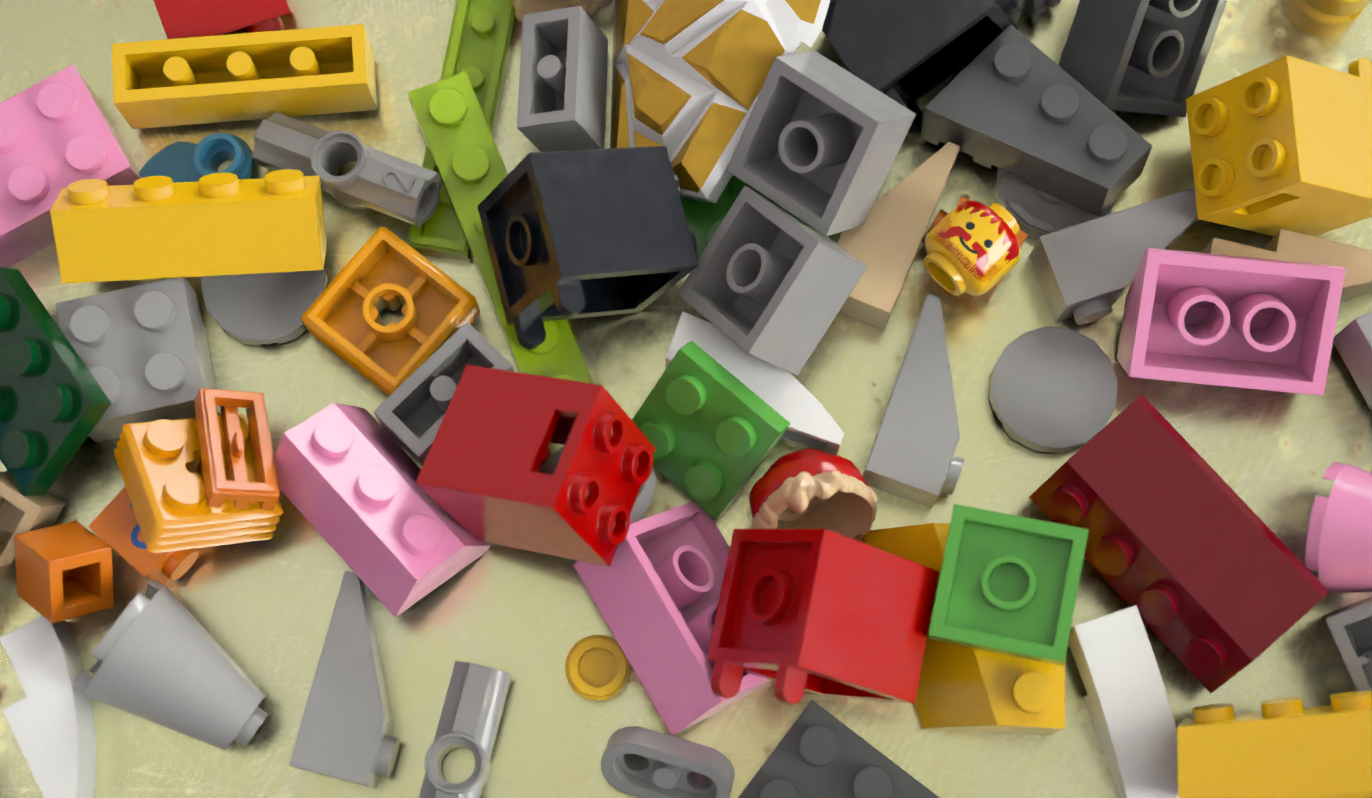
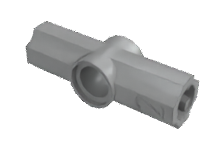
[252,112,443,227]
[419,660,512,798]

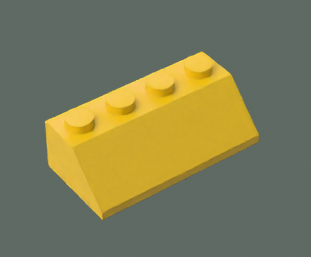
[1177,691,1372,798]

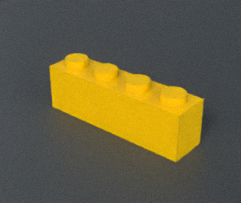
[112,24,377,129]
[50,169,327,284]

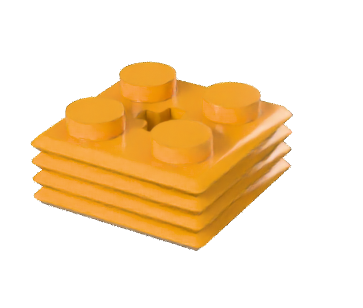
[301,226,480,396]
[114,414,283,553]

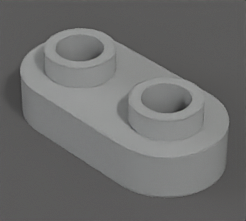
[601,726,735,798]

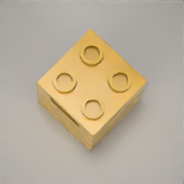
[1186,56,1372,236]

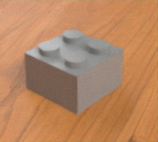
[727,51,916,236]
[677,185,868,376]
[55,277,221,443]

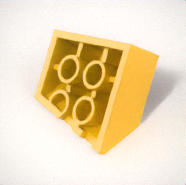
[862,523,1065,735]

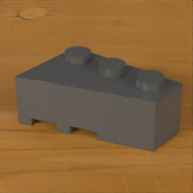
[920,24,1152,216]

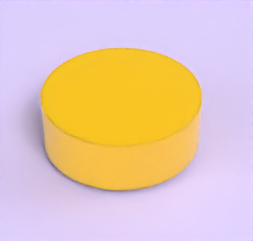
[565,635,631,702]

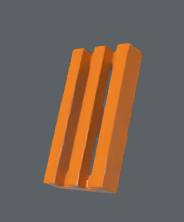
[194,388,280,510]

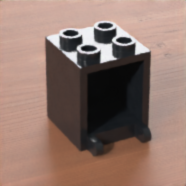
[822,0,1019,135]
[477,146,699,350]

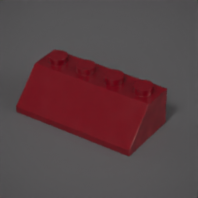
[1029,394,1329,694]

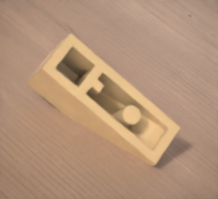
[837,142,961,330]

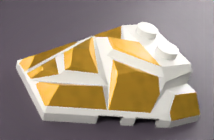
[610,0,830,204]

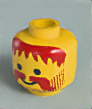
[924,200,1021,296]

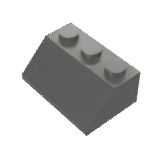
[1059,0,1227,117]

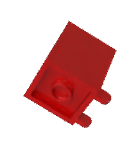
[416,364,656,567]
[707,528,939,704]

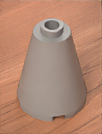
[72,578,268,751]

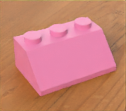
[1117,248,1346,396]
[274,403,491,617]
[573,501,773,736]

